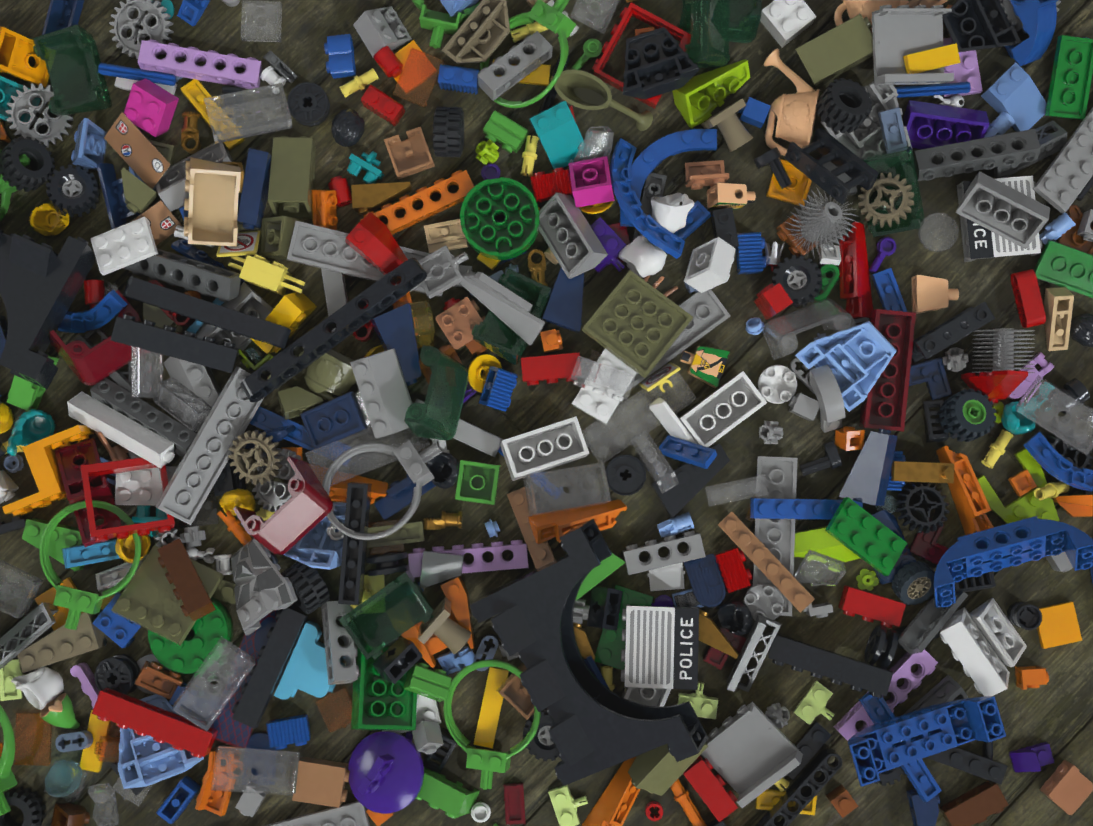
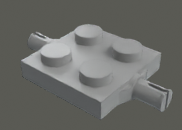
[410,245,469,299]

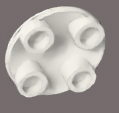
[758,365,797,404]

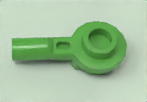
[571,38,602,70]

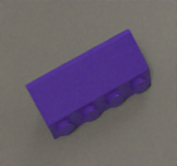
[903,100,990,157]

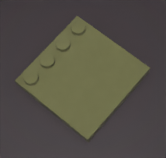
[582,270,693,378]
[111,543,224,646]

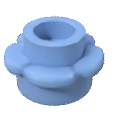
[745,317,765,335]
[484,519,500,538]

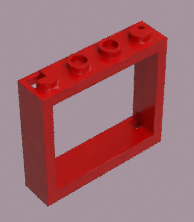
[592,3,693,109]
[81,458,175,542]

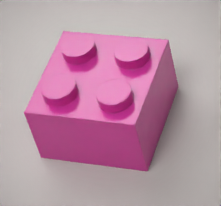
[124,78,179,137]
[569,156,615,208]

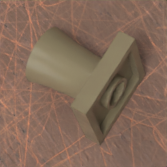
[701,98,753,152]
[418,597,472,654]

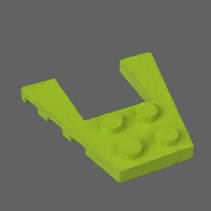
[977,448,1060,524]

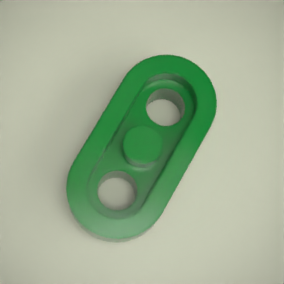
[814,264,839,301]

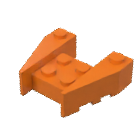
[387,576,475,668]

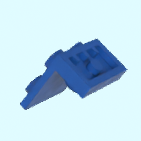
[92,593,142,649]

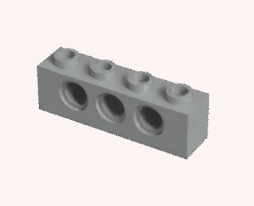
[478,31,553,101]
[622,530,706,575]
[321,601,359,685]

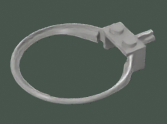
[322,440,442,540]

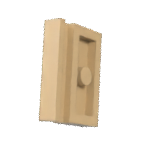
[424,219,468,254]

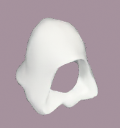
[651,193,694,233]
[618,235,667,278]
[11,666,64,710]

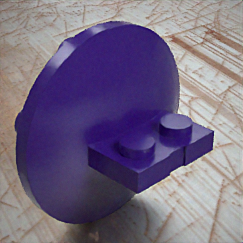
[348,731,424,814]

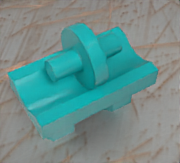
[347,151,384,184]
[132,505,167,537]

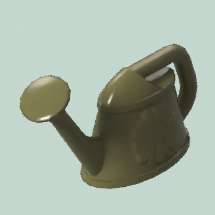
[550,69,653,131]
[267,349,362,401]

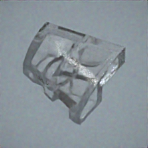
[569,126,614,166]
[794,550,846,586]

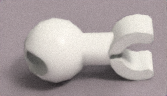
[933,94,964,108]
[186,547,215,563]

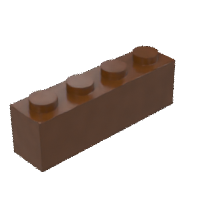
[157,538,216,622]

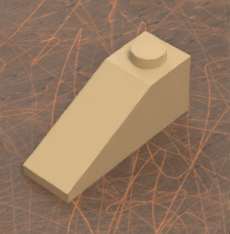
[1044,287,1074,351]

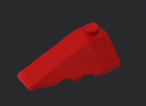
[345,212,408,285]
[961,370,1028,403]

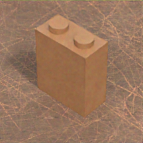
[292,756,350,808]

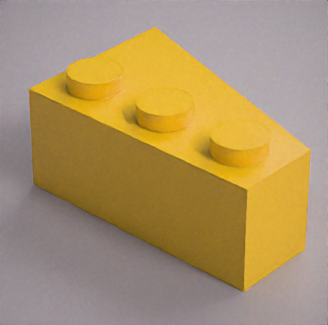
[250,292,317,354]

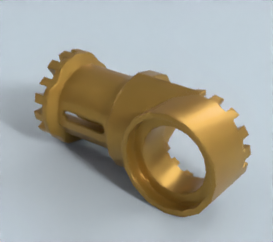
[181,112,201,154]
[528,249,548,288]
[423,511,462,530]

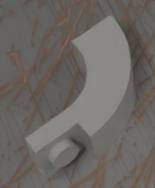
[809,364,845,433]

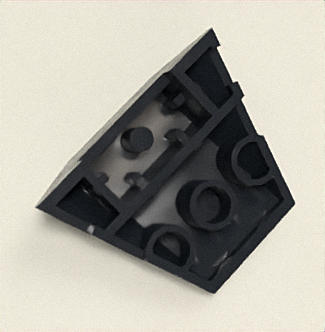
[942,0,1022,53]
[623,27,700,100]

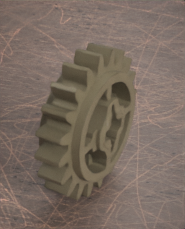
[858,172,914,228]
[228,430,284,485]

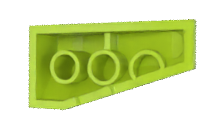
[672,59,750,128]
[794,525,861,562]

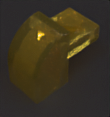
[410,301,435,348]

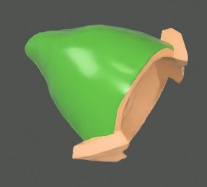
[40,693,80,729]

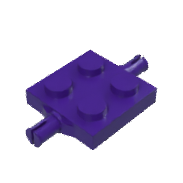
[590,217,626,272]

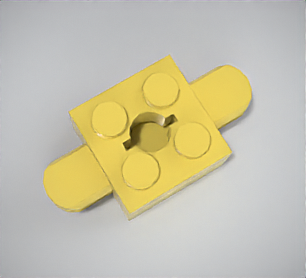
[228,254,305,296]

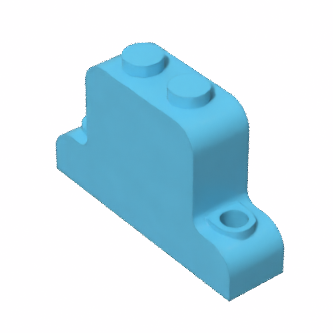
[274,620,345,700]

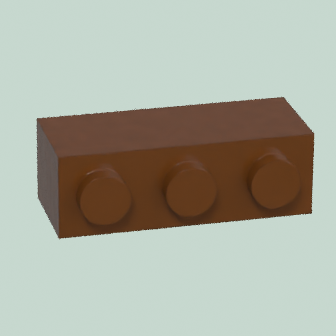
[939,780,1008,826]

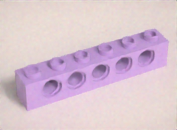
[138,39,262,91]
[408,540,529,578]
[834,649,938,741]

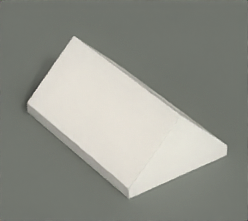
[969,598,1027,667]

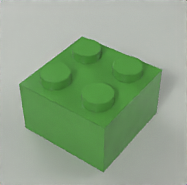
[455,460,501,505]

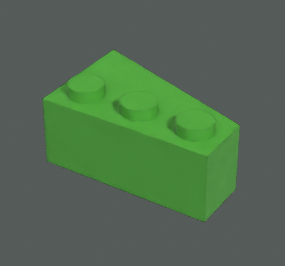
[7,353,59,411]
[22,518,84,571]
[576,552,626,600]
[415,766,480,818]

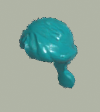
[1001,380,1054,435]
[7,409,55,456]

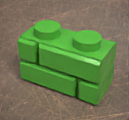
[483,110,529,153]
[403,663,452,702]

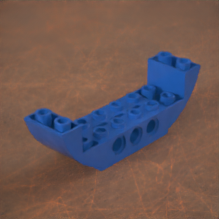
[1010,0,1059,67]
[934,516,1093,608]
[848,696,1006,787]

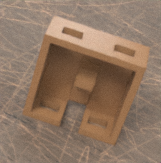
[384,126,435,179]
[496,663,534,720]

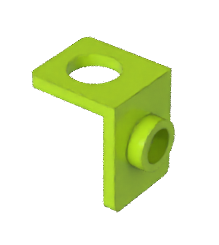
[238,349,273,371]

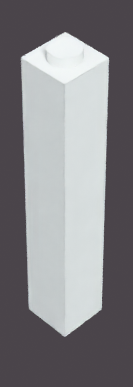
[67,391,175,468]

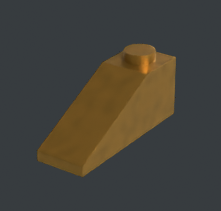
[351,182,412,215]
[891,461,954,483]
[699,609,739,659]

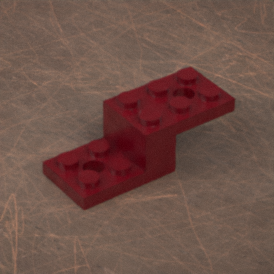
[54,438,122,547]

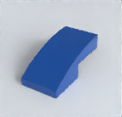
[177,0,210,26]

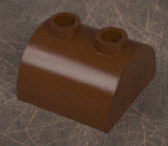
[51,803,90,826]

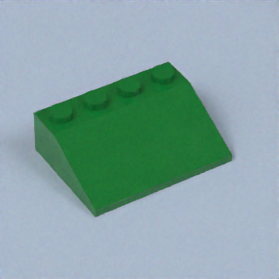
[351,646,418,730]

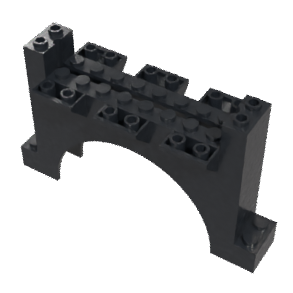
[0,229,96,389]
[470,519,708,786]

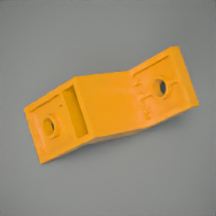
[0,27,57,88]
[2,425,94,516]

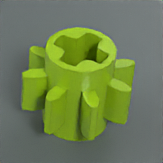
[475,139,499,165]

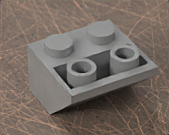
[353,6,412,58]

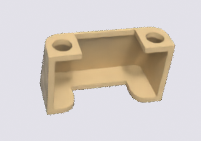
[184,157,241,247]

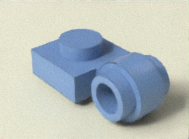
[437,646,475,675]

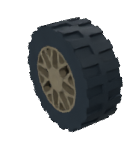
[892,561,935,605]

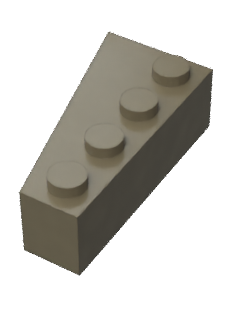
[17,612,107,673]

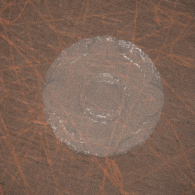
[918,213,959,252]

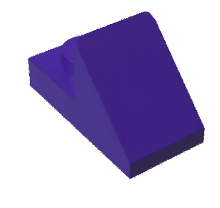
[1008,742,1054,772]

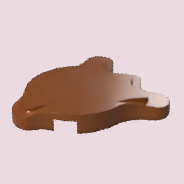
[1058,205,1093,254]

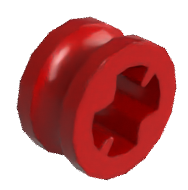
[645,801,663,821]

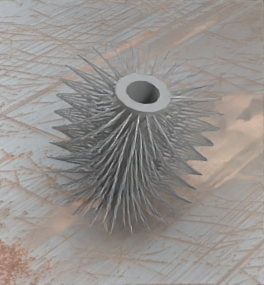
[786,187,859,258]
[972,328,1035,373]

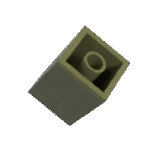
[795,14,873,88]
[268,136,316,219]
[628,743,708,796]

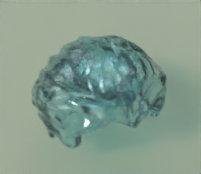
[45,760,82,797]

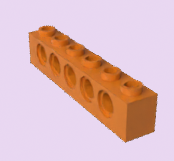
[360,170,474,235]

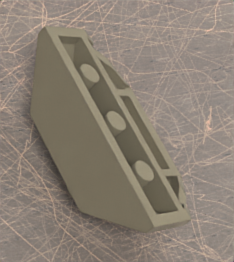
[442,0,510,63]

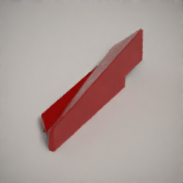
[839,222,873,319]

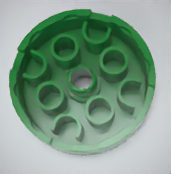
[460,177,540,260]
[148,597,233,674]

